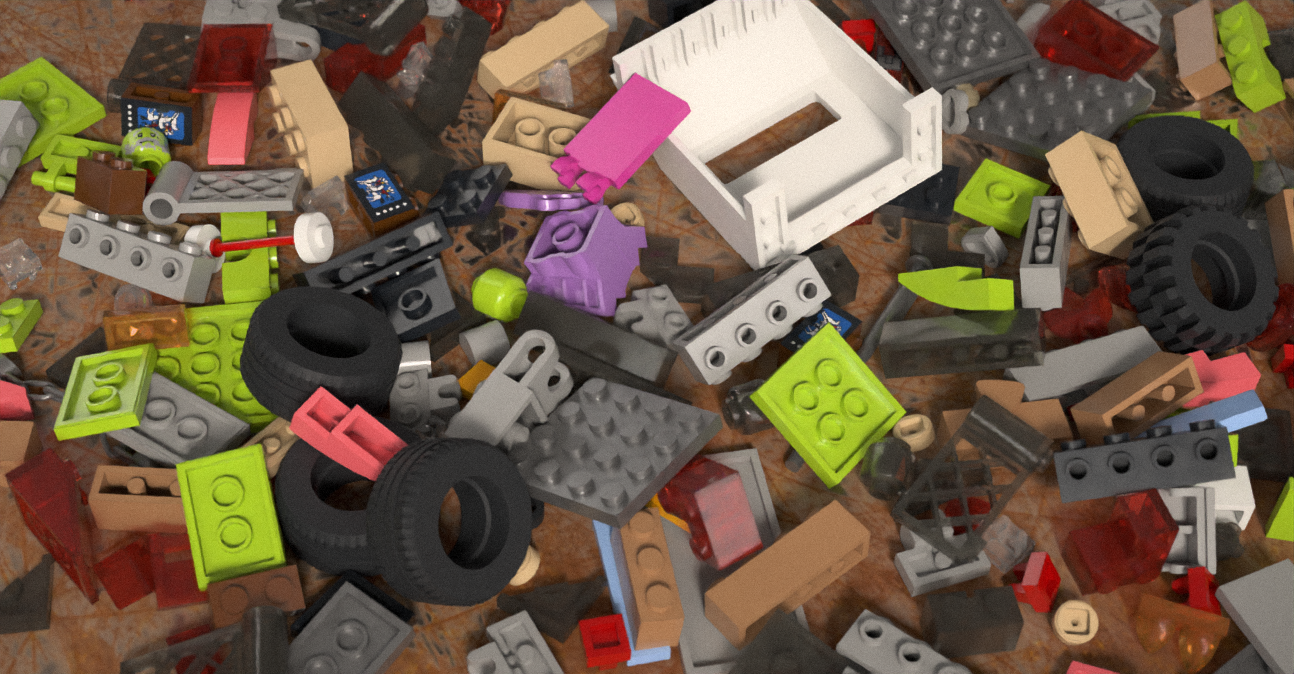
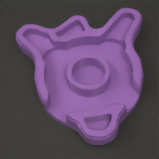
[499,190,604,211]

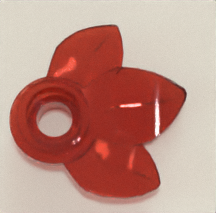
[1043,286,1113,345]

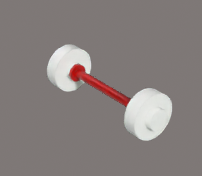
[184,212,334,273]

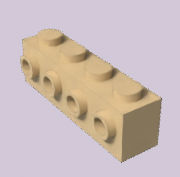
[477,0,609,108]

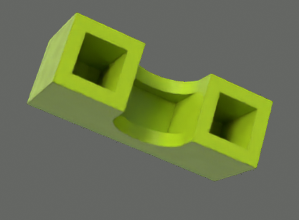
[1215,0,1286,113]
[221,211,280,304]

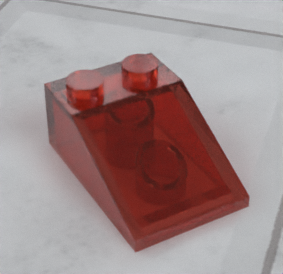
[1033,0,1159,82]
[187,24,278,93]
[5,447,99,605]

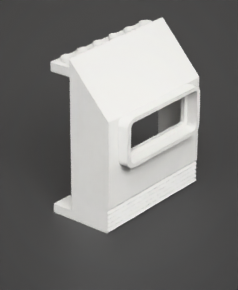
[610,0,942,277]

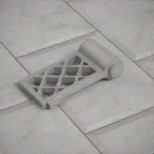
[143,161,304,226]

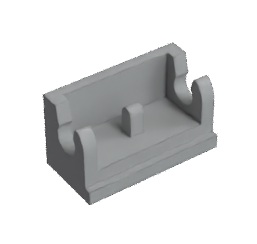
[1156,486,1216,574]

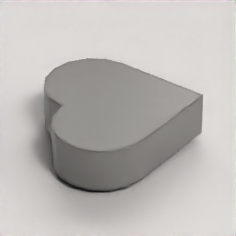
[942,89,969,135]
[961,226,1008,268]

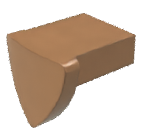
[973,380,1025,421]

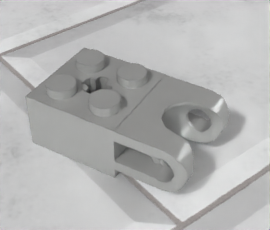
[200,0,326,62]
[444,330,573,454]

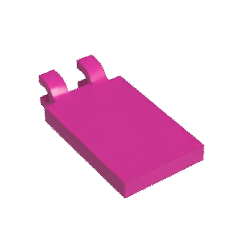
[550,73,691,205]

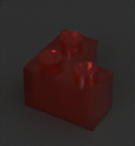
[657,454,763,571]
[1061,488,1180,596]

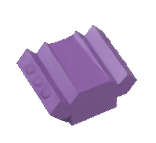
[524,204,647,317]

